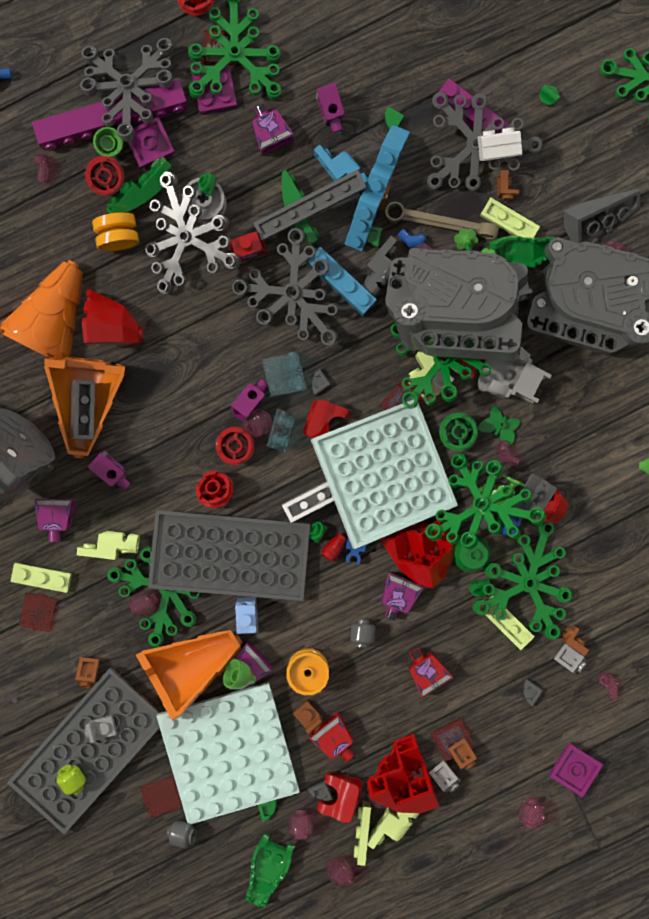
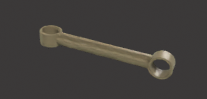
[385,202,499,240]

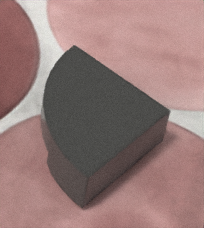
[312,369,331,395]
[523,679,543,706]
[308,780,333,801]

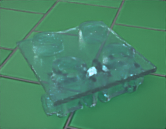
[262,352,306,397]
[267,409,295,451]

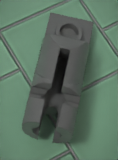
[362,236,397,298]

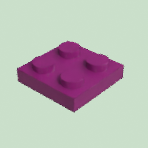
[192,67,237,114]
[128,117,175,169]
[549,743,603,797]

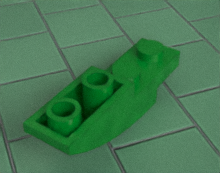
[106,156,172,214]
[282,170,319,246]

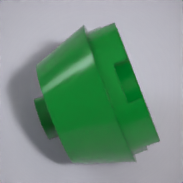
[439,413,478,451]
[453,535,491,573]

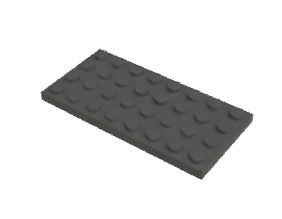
[148,510,310,601]
[7,667,161,834]

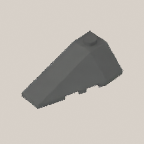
[564,189,641,244]

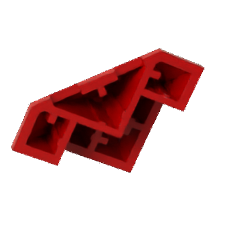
[82,290,144,347]
[380,517,456,589]
[367,734,439,813]

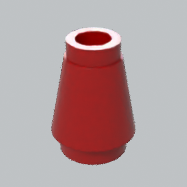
[321,533,347,563]

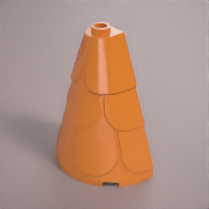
[0,260,83,360]
[44,357,125,458]
[136,630,243,722]

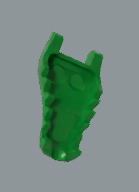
[489,236,555,270]
[246,833,295,907]

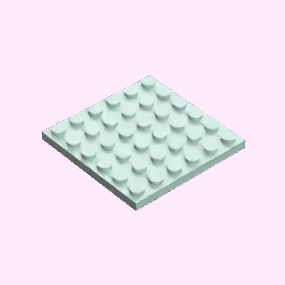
[311,400,458,549]
[157,682,300,824]

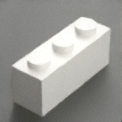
[282,481,334,523]

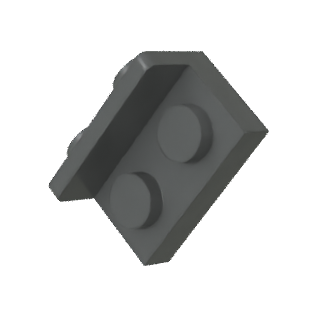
[514,473,557,520]

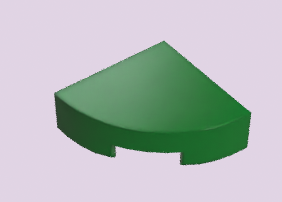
[385,106,404,130]
[366,226,382,248]
[258,799,277,822]

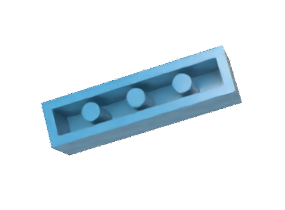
[307,247,377,317]

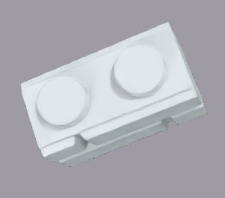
[478,127,522,161]

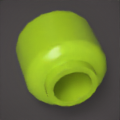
[56,764,86,795]

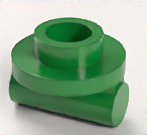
[539,85,560,106]
[198,173,218,196]
[309,522,329,543]
[469,579,490,597]

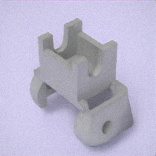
[478,347,552,404]

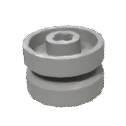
[182,178,227,225]

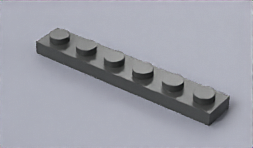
[254,170,367,241]

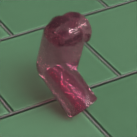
[34,154,49,183]
[497,440,520,467]
[599,673,618,699]

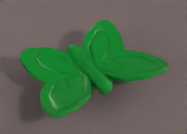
[478,406,520,447]

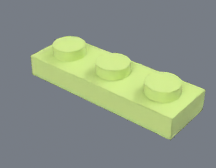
[480,197,540,238]
[11,562,72,593]
[479,595,534,650]
[354,801,371,866]

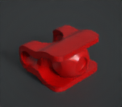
[303,400,351,438]
[317,772,363,823]

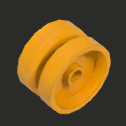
[92,213,139,251]
[287,648,329,695]

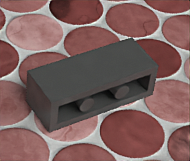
[69,380,95,440]

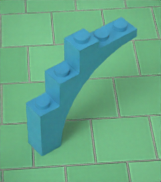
[345,125,410,251]

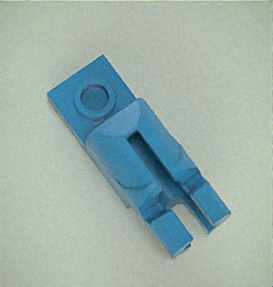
[314,145,368,185]

